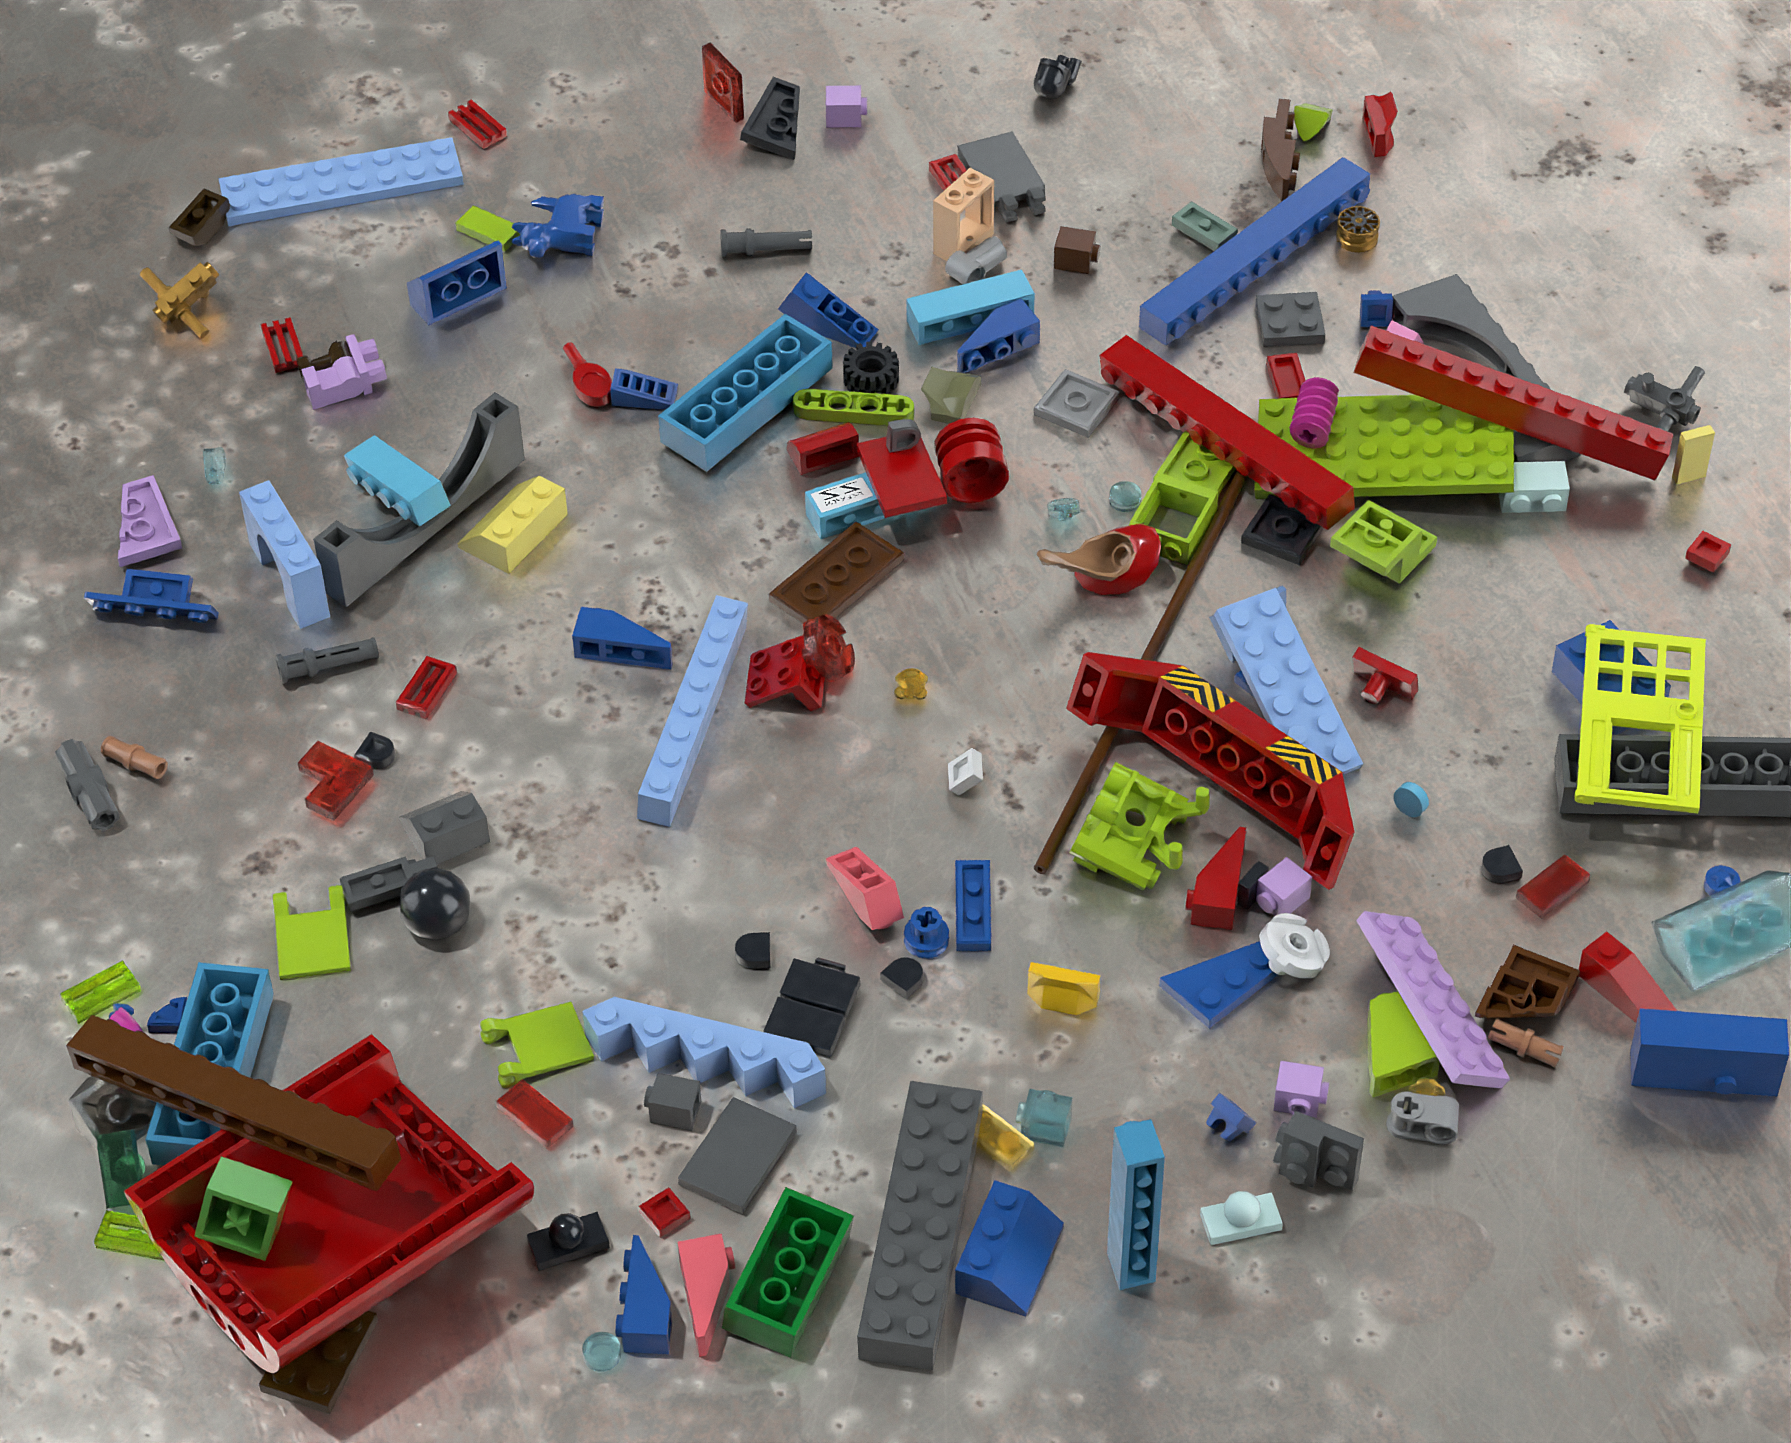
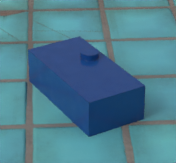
[1630,1008,1789,1097]

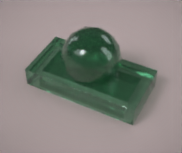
[95,1129,146,1209]

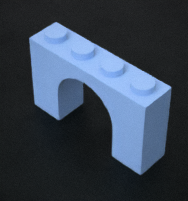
[239,480,330,629]

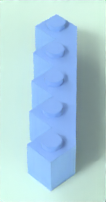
[582,997,826,1108]

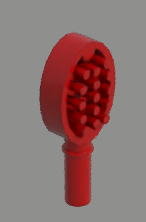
[563,342,612,407]

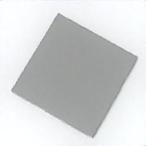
[1034,369,1119,438]

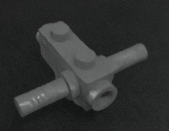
[1624,366,1705,432]

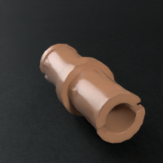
[101,736,168,779]
[1488,1018,1564,1068]

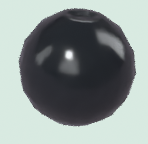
[400,868,470,940]

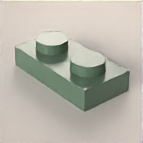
[1172,201,1238,251]

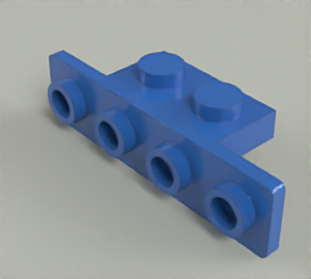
[84,569,219,623]

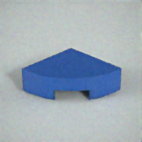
[147,997,188,1033]

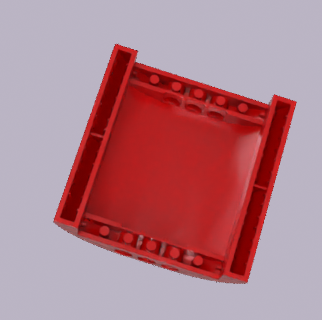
[124,1034,534,1373]

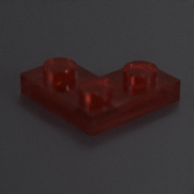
[298,740,374,821]

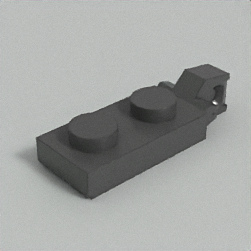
[340,856,438,912]

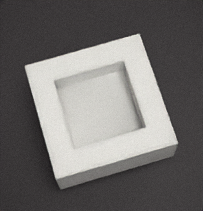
[948,748,983,796]

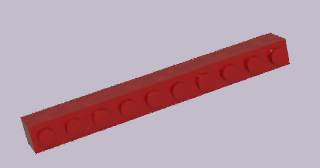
[1353,326,1673,481]
[1099,335,1355,531]

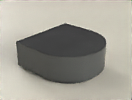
[886,419,921,453]

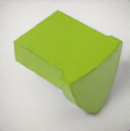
[1294,103,1333,141]

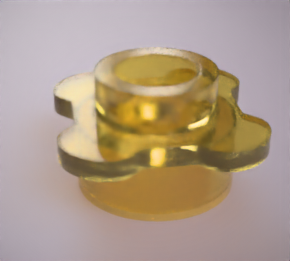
[894,668,928,700]

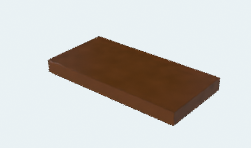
[769,522,904,633]

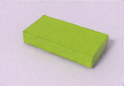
[455,205,520,252]

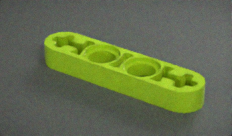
[793,389,915,426]

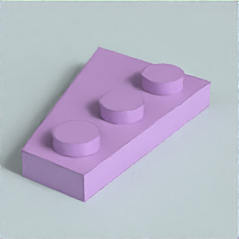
[118,475,182,567]

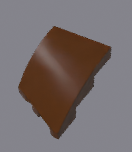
[1475,944,1580,1018]

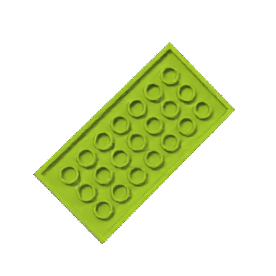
[1255,394,1514,499]

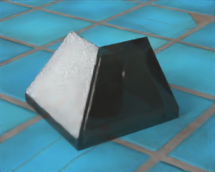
[68,1076,156,1160]

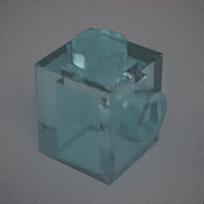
[1016,1089,1072,1148]

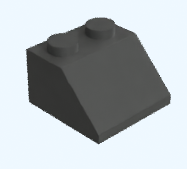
[399,791,490,864]

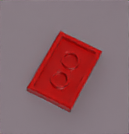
[857,436,947,518]

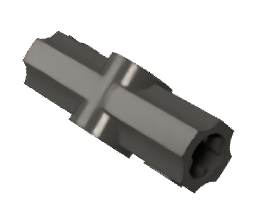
[55,739,120,831]

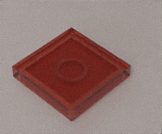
[702,42,744,123]

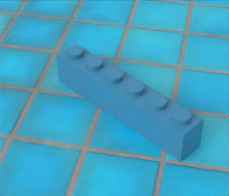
[1107,1119,1165,1290]

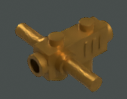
[140,262,219,339]

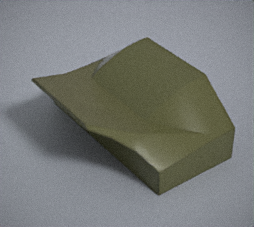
[921,367,981,424]

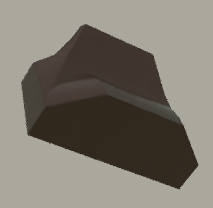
[169,188,230,246]

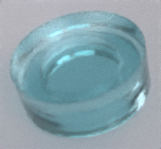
[1109,481,1142,512]
[582,1332,621,1372]

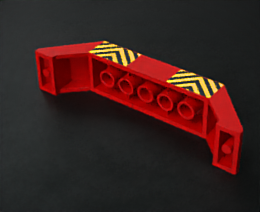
[1066,652,1355,890]

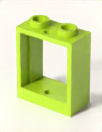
[1129,472,1218,565]

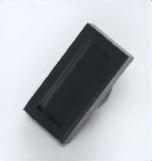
[527,1212,610,1271]

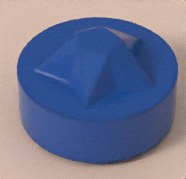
[1704,865,1741,900]

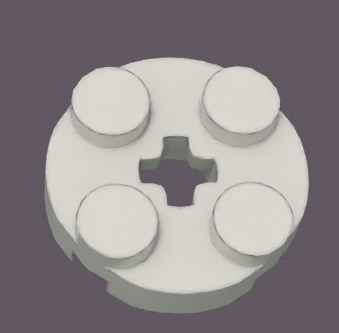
[1259,913,1330,978]

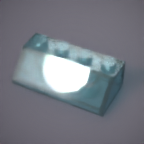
[1651,870,1791,991]

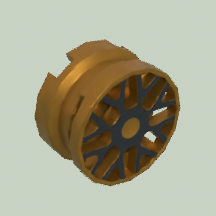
[1336,206,1380,253]

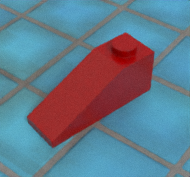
[1185,826,1247,930]
[1578,931,1677,1023]

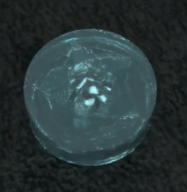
[1047,498,1080,521]

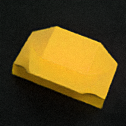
[1027,962,1100,1015]

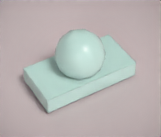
[1200,1191,1283,1245]

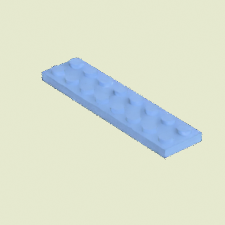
[218,137,464,226]

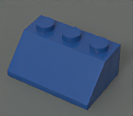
[407,240,507,326]
[955,1180,1064,1317]

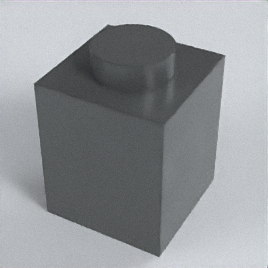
[644,1073,702,1131]

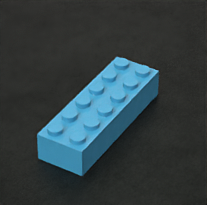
[658,314,833,472]
[145,962,274,1166]

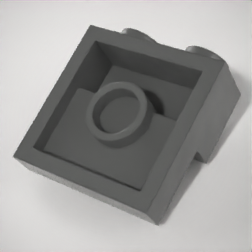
[1273,1111,1364,1191]

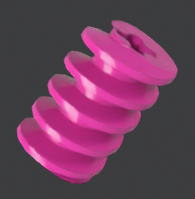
[1289,377,1339,449]

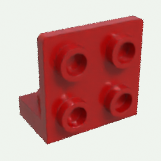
[744,634,827,712]

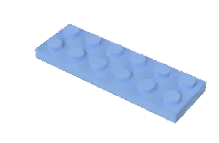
[1214,588,1363,775]

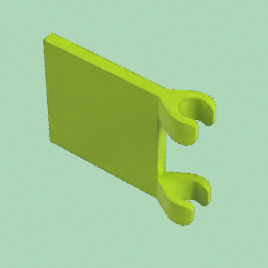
[273,885,351,980]
[480,1002,594,1088]

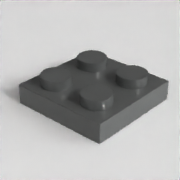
[1256,292,1326,347]

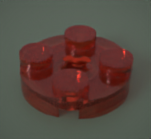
[802,614,855,682]

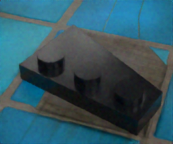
[740,76,800,160]

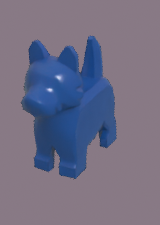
[512,194,604,258]

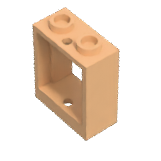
[933,168,994,261]

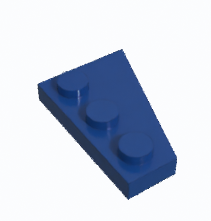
[1159,941,1279,1029]

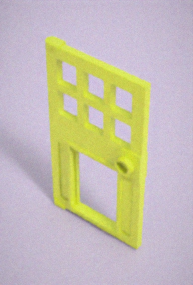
[1575,624,1706,814]

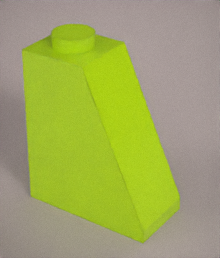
[1367,991,1440,1098]

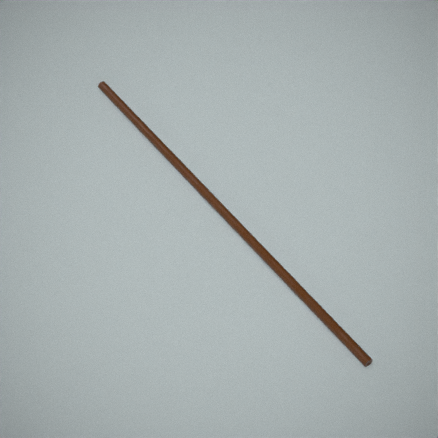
[1034,471,1248,874]

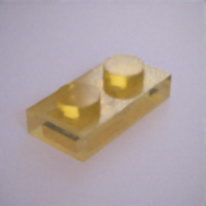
[977,1104,1034,1172]

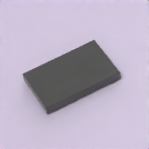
[678,1097,797,1214]

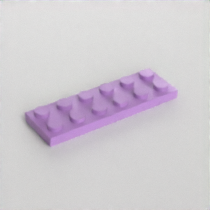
[1356,911,1510,1088]

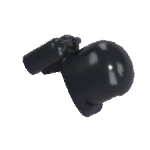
[1034,55,1082,99]

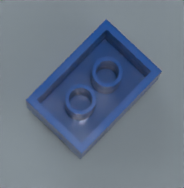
[1551,620,1671,735]

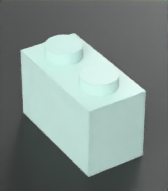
[1499,461,1570,513]

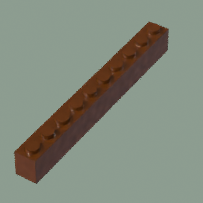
[66,1015,401,1192]

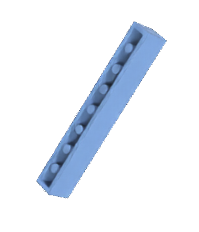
[637,595,748,827]

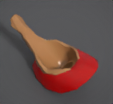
[1036,523,1161,595]

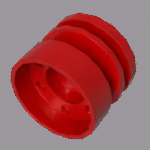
[934,417,1009,503]

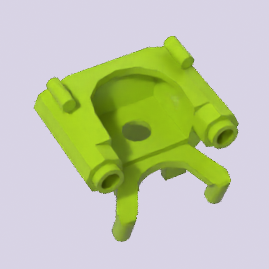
[1069,762,1210,891]

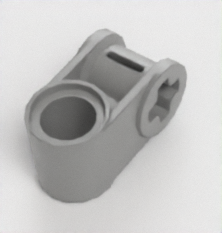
[1386,1092,1459,1144]

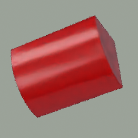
[786,422,859,475]

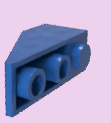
[778,272,879,348]
[957,298,1040,373]
[615,1235,673,1355]

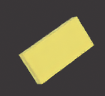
[1672,425,1715,484]

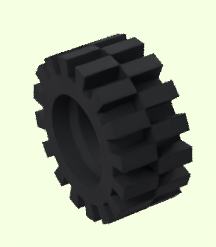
[843,342,899,394]

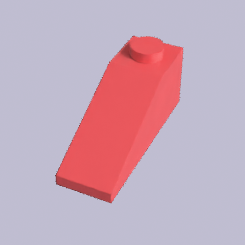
[826,847,904,930]
[677,1233,735,1357]

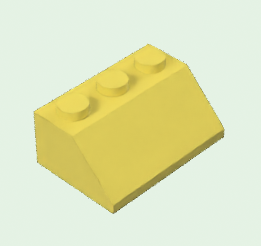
[457,476,568,574]

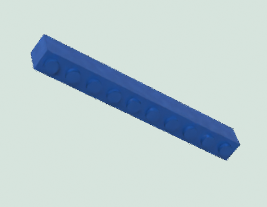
[1139,157,1370,346]

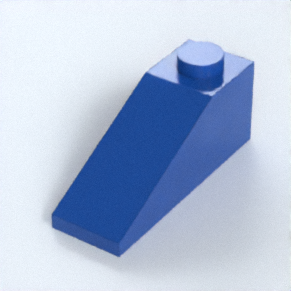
[572,607,673,670]

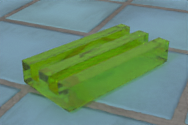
[60,960,141,1024]
[94,1210,165,1261]

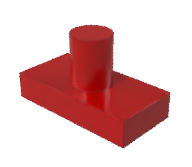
[1352,647,1419,704]

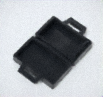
[763,957,861,1057]

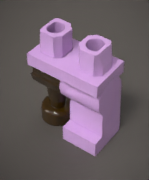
[296,334,387,410]

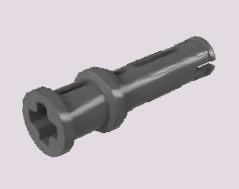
[720,228,812,257]
[275,637,379,684]

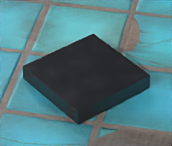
[1241,494,1324,566]

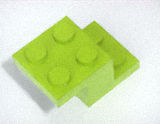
[1330,500,1437,584]

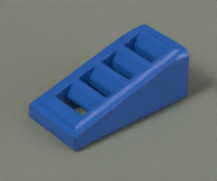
[611,368,678,410]

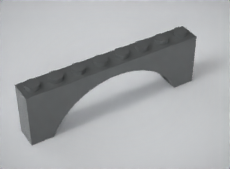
[1392,274,1581,462]
[313,392,525,607]

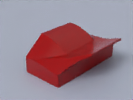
[1362,91,1398,157]

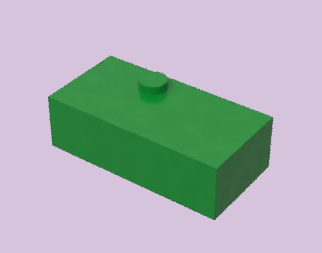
[722,1187,854,1358]

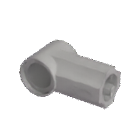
[945,236,1007,284]

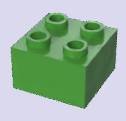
[194,1156,292,1261]

